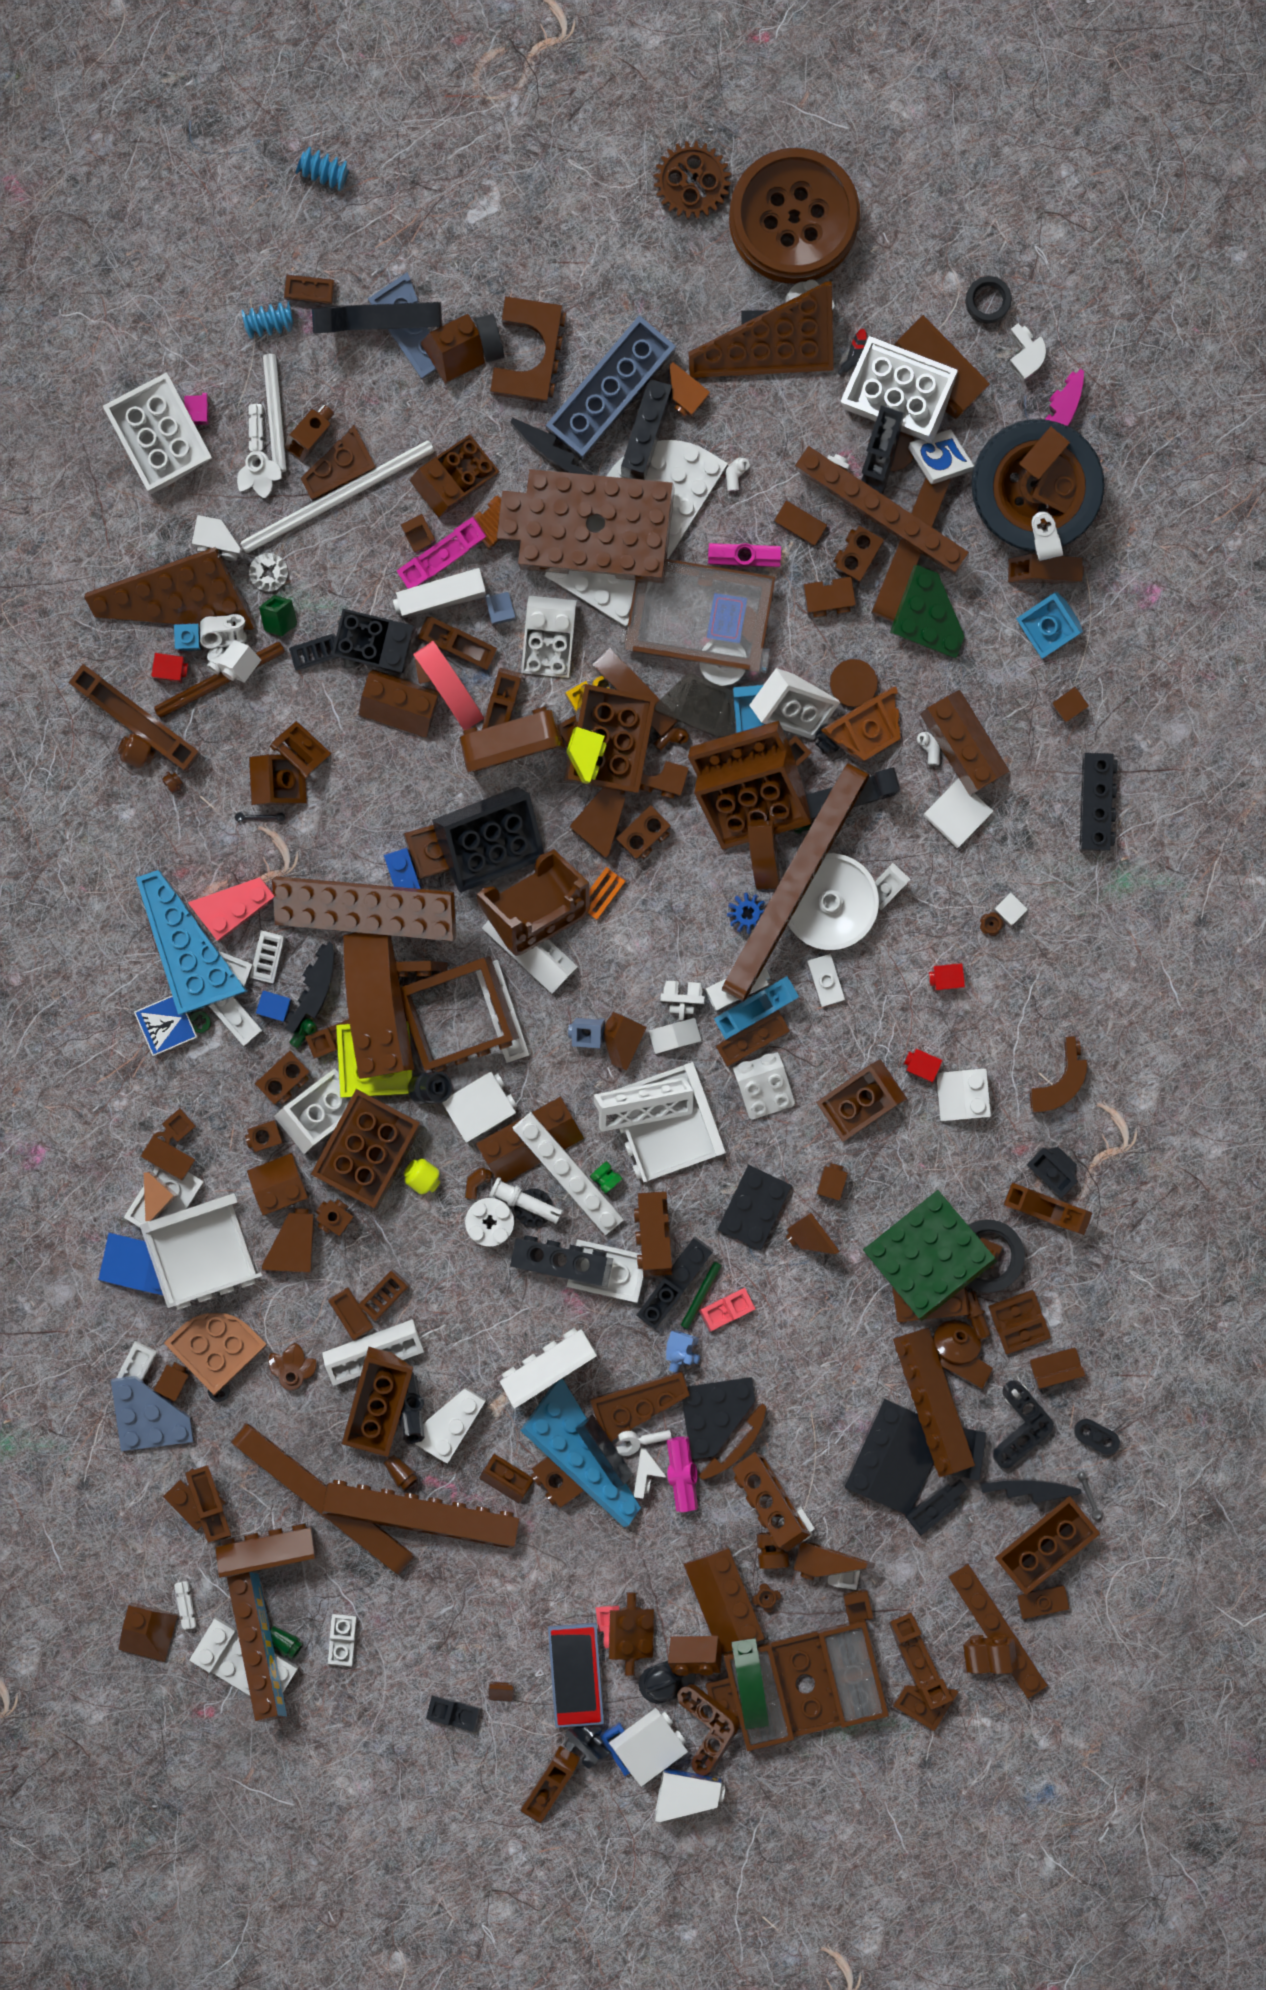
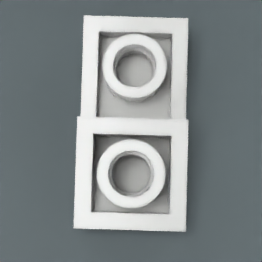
[328,1614,356,1667]

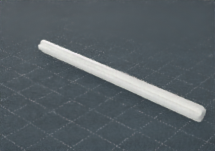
[241,441,434,553]

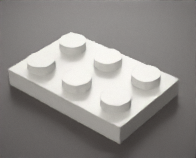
[124,1166,204,1227]
[567,1239,643,1302]

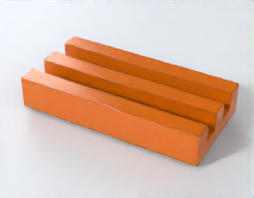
[588,867,626,920]

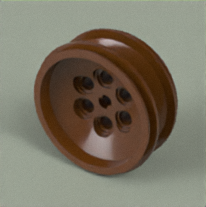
[729,148,860,284]

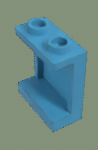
[733,685,785,733]

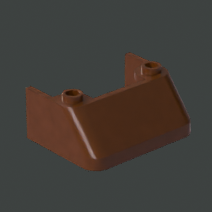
[459,707,566,776]

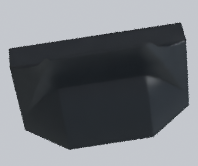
[1026,1146,1078,1198]

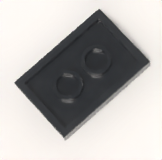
[717,1164,792,1250]

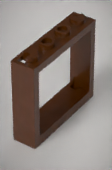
[400,956,519,1072]

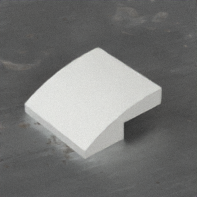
[923,778,993,848]

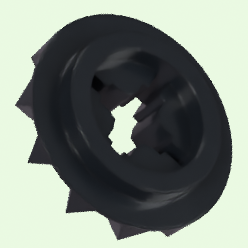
[514,1188,553,1227]

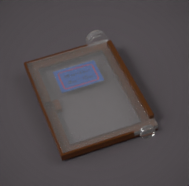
[620,559,776,673]

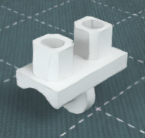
[660,981,704,1020]

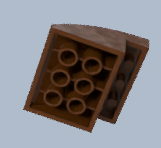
[688,721,811,850]

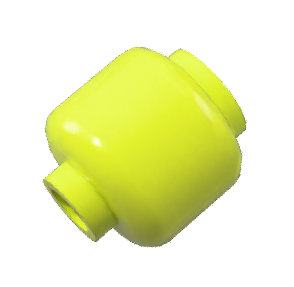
[404,1159,440,1194]

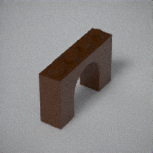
[490,296,566,404]

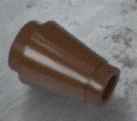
[384,1455,418,1491]

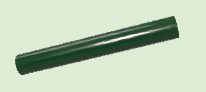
[680,1261,722,1330]

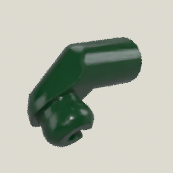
[289,1018,317,1049]

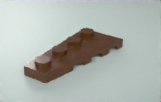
[590,1371,690,1442]

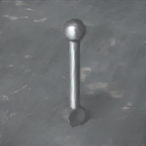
[1077,1471,1102,1519]

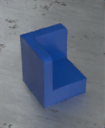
[256,991,292,1022]

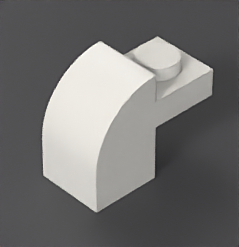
[1008,323,1046,382]

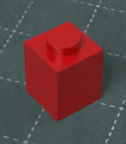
[151,653,189,683]
[928,963,965,991]
[903,1049,943,1083]

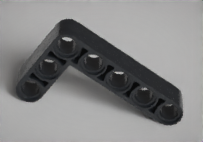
[312,302,442,333]
[806,767,901,820]

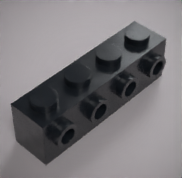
[1079,753,1118,852]

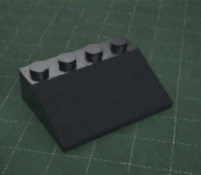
[432,787,544,893]
[843,1398,934,1514]

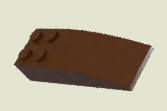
[343,932,414,1079]

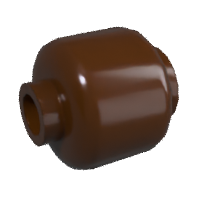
[117,733,155,769]

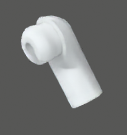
[726,458,750,491]

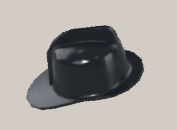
[638,1660,696,1704]

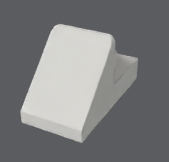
[875,863,910,910]
[634,1448,666,1499]

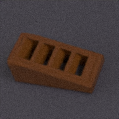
[358,1269,410,1322]

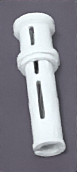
[489,1177,562,1224]

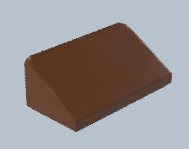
[1019,426,1070,480]
[140,1135,196,1181]
[479,1453,534,1503]

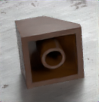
[421,313,485,384]
[249,754,307,805]
[247,1153,309,1216]

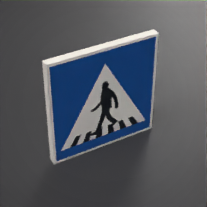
[134,996,197,1056]

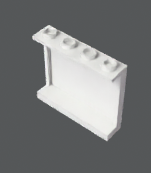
[613,1062,726,1182]
[140,1193,262,1310]

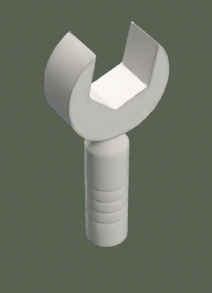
[616,1430,671,1456]

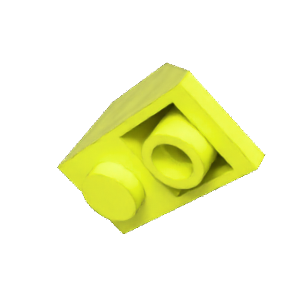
[566,727,606,784]

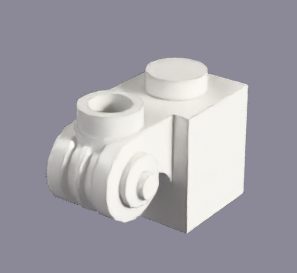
[207,640,261,683]

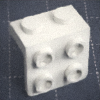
[732,1052,795,1119]

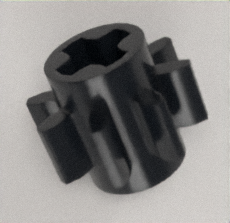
[815,722,840,753]

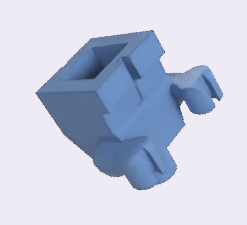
[666,1330,700,1372]

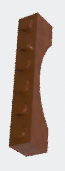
[68,664,201,772]

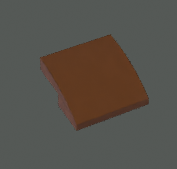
[988,1289,1051,1355]

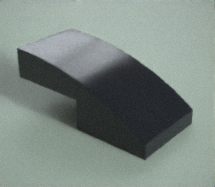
[426,1695,482,1732]

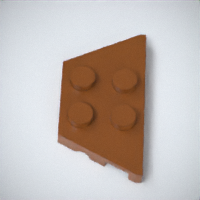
[821,686,900,762]

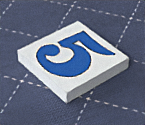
[908,429,974,485]

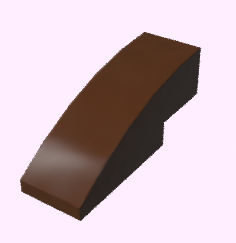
[417,616,497,670]
[482,667,523,729]
[748,821,780,890]
[185,1465,231,1544]

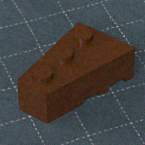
[634,1191,672,1277]

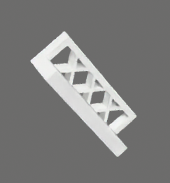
[594,1077,693,1132]

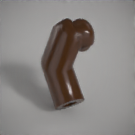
[465,1168,492,1199]

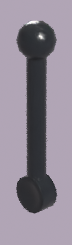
[235,812,285,822]

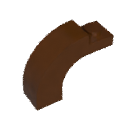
[1029,1036,1087,1112]
[1004,1183,1093,1235]

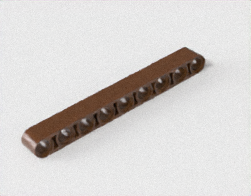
[231,1422,415,1575]

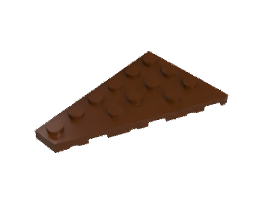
[688,281,834,378]
[84,547,255,630]

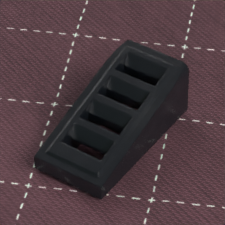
[289,633,339,671]

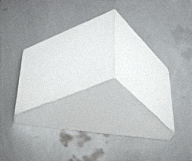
[649,1018,701,1054]

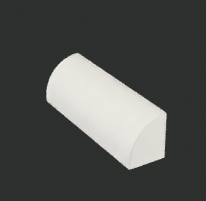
[482,920,578,994]
[322,1319,424,1386]

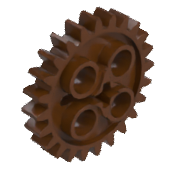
[653,141,731,220]

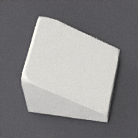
[993,893,1028,927]
[828,1571,860,1590]

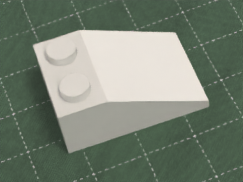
[749,668,840,740]
[274,1068,351,1154]

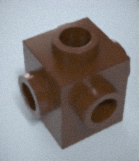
[315,1198,355,1236]

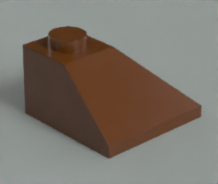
[786,1212,840,1254]
[118,1602,178,1662]

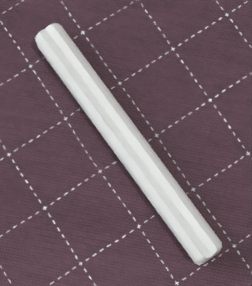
[263,354,287,473]

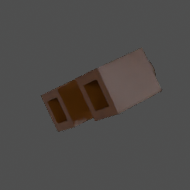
[639,761,689,799]

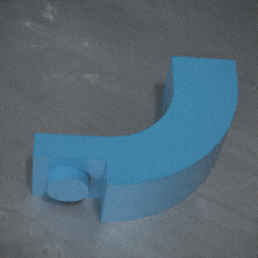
[714,976,799,1039]

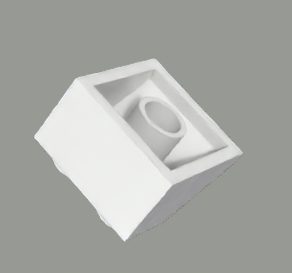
[936,1069,991,1121]

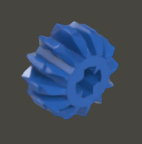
[727,893,765,934]

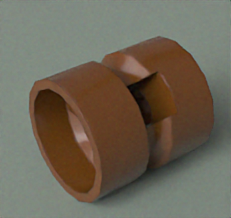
[756,1532,790,1569]

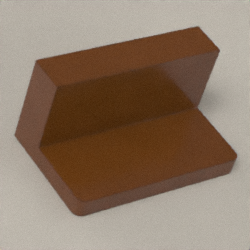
[1030,1347,1086,1389]

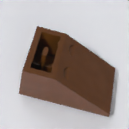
[409,434,500,518]

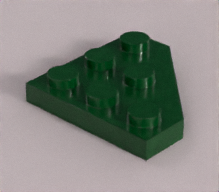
[890,565,964,658]

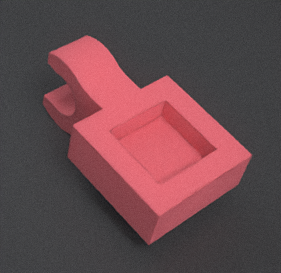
[595,1605,620,1648]

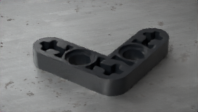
[993,1380,1054,1468]

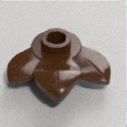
[268,1343,317,1391]

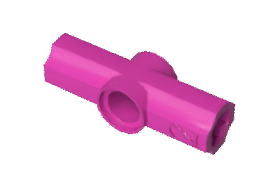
[708,543,781,568]
[667,1436,698,1512]

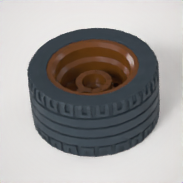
[971,419,1105,551]

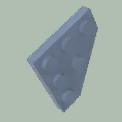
[111,1376,194,1451]

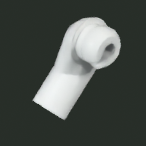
[917,732,940,766]

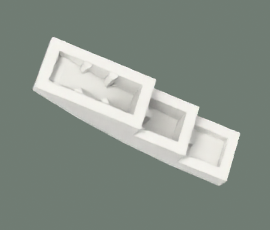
[476,960,529,1063]

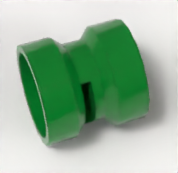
[589,1160,623,1194]

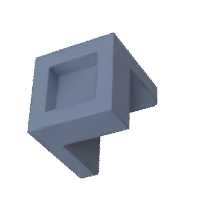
[485,592,516,626]

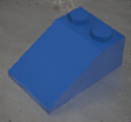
[98,1233,163,1295]

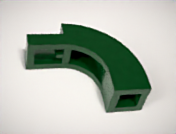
[732,1638,769,1730]

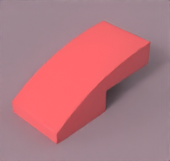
[699,1288,755,1332]

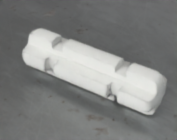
[249,404,263,451]
[175,1581,196,1629]

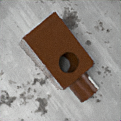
[284,405,334,463]

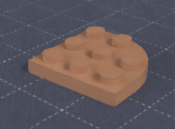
[164,1313,267,1396]

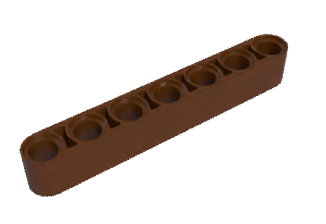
[871,477,951,622]

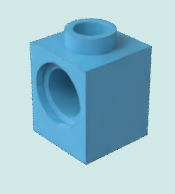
[174,624,201,652]

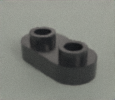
[1074,1418,1120,1455]

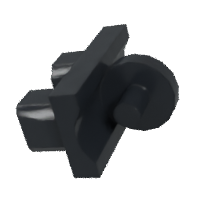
[565,1725,611,1769]

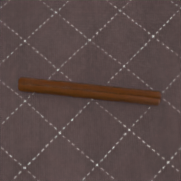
[154,642,285,718]

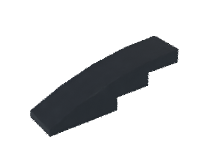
[861,405,904,495]
[510,417,593,475]
[979,1479,1082,1503]

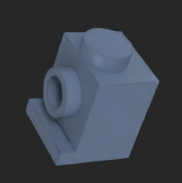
[568,1018,605,1048]

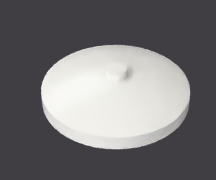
[788,853,879,950]

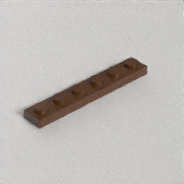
[948,1563,1048,1699]

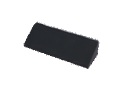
[575,1414,633,1487]

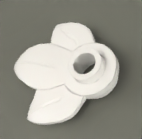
[237,451,282,498]

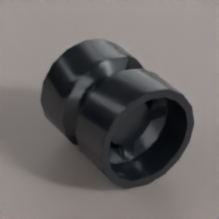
[408,1072,452,1104]

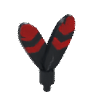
[838,329,867,375]

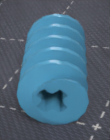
[295,146,349,191]
[242,301,293,339]

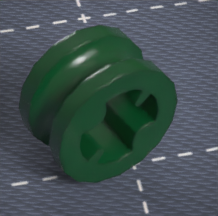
[189,1011,211,1033]

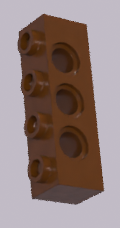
[732,1452,811,1551]

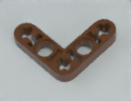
[677,1684,739,1776]

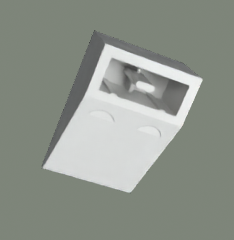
[521,596,577,678]

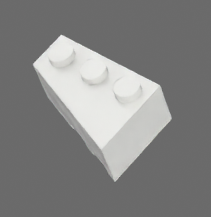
[415,1387,486,1463]

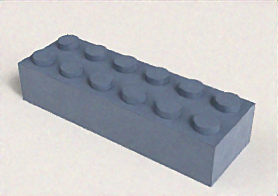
[546,315,676,460]

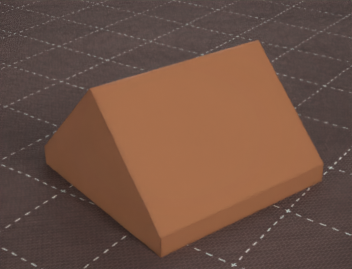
[144,1172,178,1221]

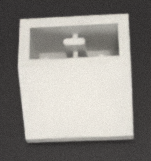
[192,515,244,561]

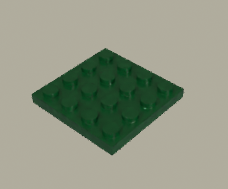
[863,1190,997,1322]

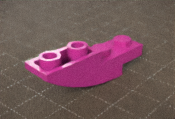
[1045,368,1084,427]

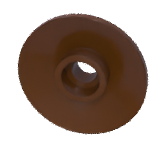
[934,1320,981,1364]

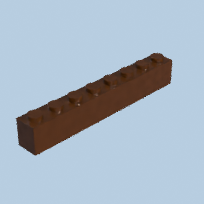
[795,446,969,576]
[322,1480,519,1549]

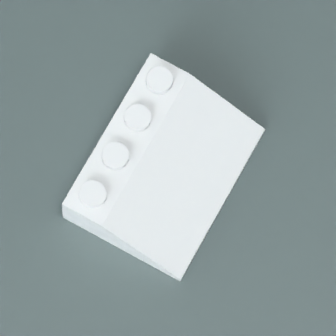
[841,336,958,443]
[103,372,212,495]
[500,1327,597,1409]

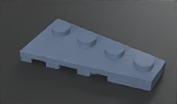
[368,272,436,380]

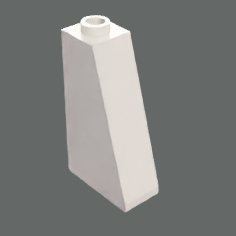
[393,568,486,618]

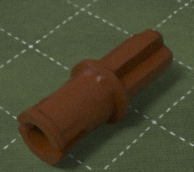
[967,1291,990,1339]

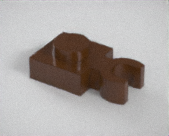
[152,1108,196,1144]

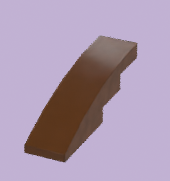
[592,648,679,737]

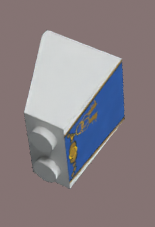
[655,1767,725,1822]

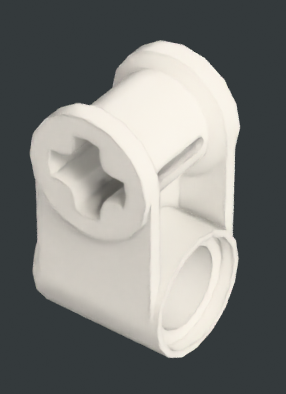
[1032,512,1063,561]
[200,614,247,649]

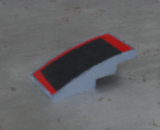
[548,1623,604,1728]

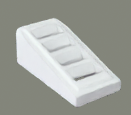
[250,930,285,984]

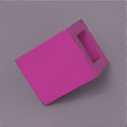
[184,393,209,425]

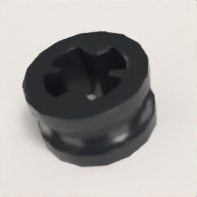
[208,1384,230,1402]

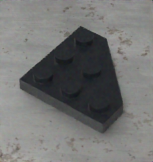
[682,1377,755,1459]

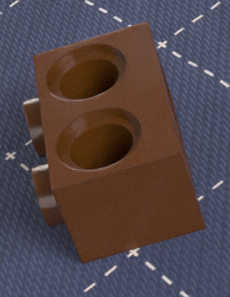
[833,525,884,584]
[616,805,671,860]
[254,1051,311,1105]

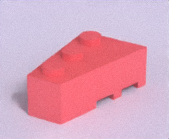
[188,877,275,942]

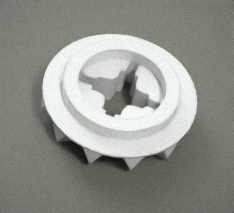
[249,553,288,591]

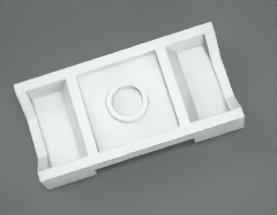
[189,1617,298,1695]

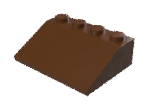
[564,684,656,793]
[311,1089,423,1209]

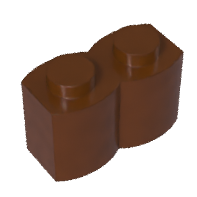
[963,1635,1018,1674]

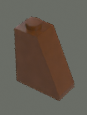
[1008,554,1084,584]
[569,788,625,859]
[262,1208,315,1272]

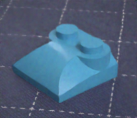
[1016,592,1083,659]

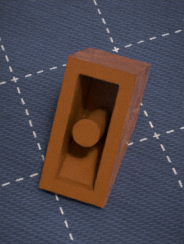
[669,362,710,418]

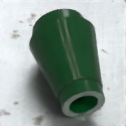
[270,1626,303,1659]

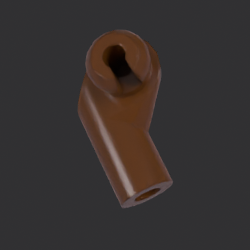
[653,728,689,752]

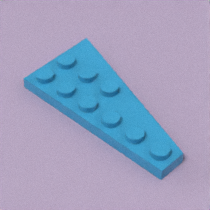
[136,870,248,1015]
[520,1379,641,1527]

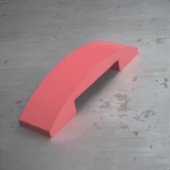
[413,641,484,730]

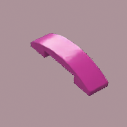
[397,516,487,589]

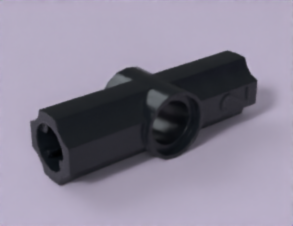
[399,1372,425,1444]

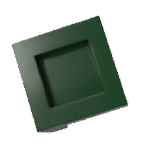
[259,595,297,636]

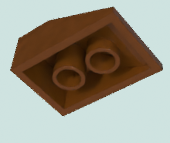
[816,1059,907,1142]

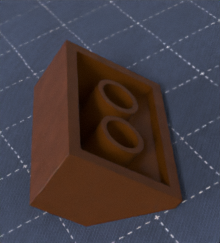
[358,669,440,738]

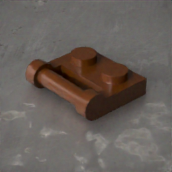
[269,721,332,779]

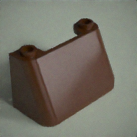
[477,849,590,956]

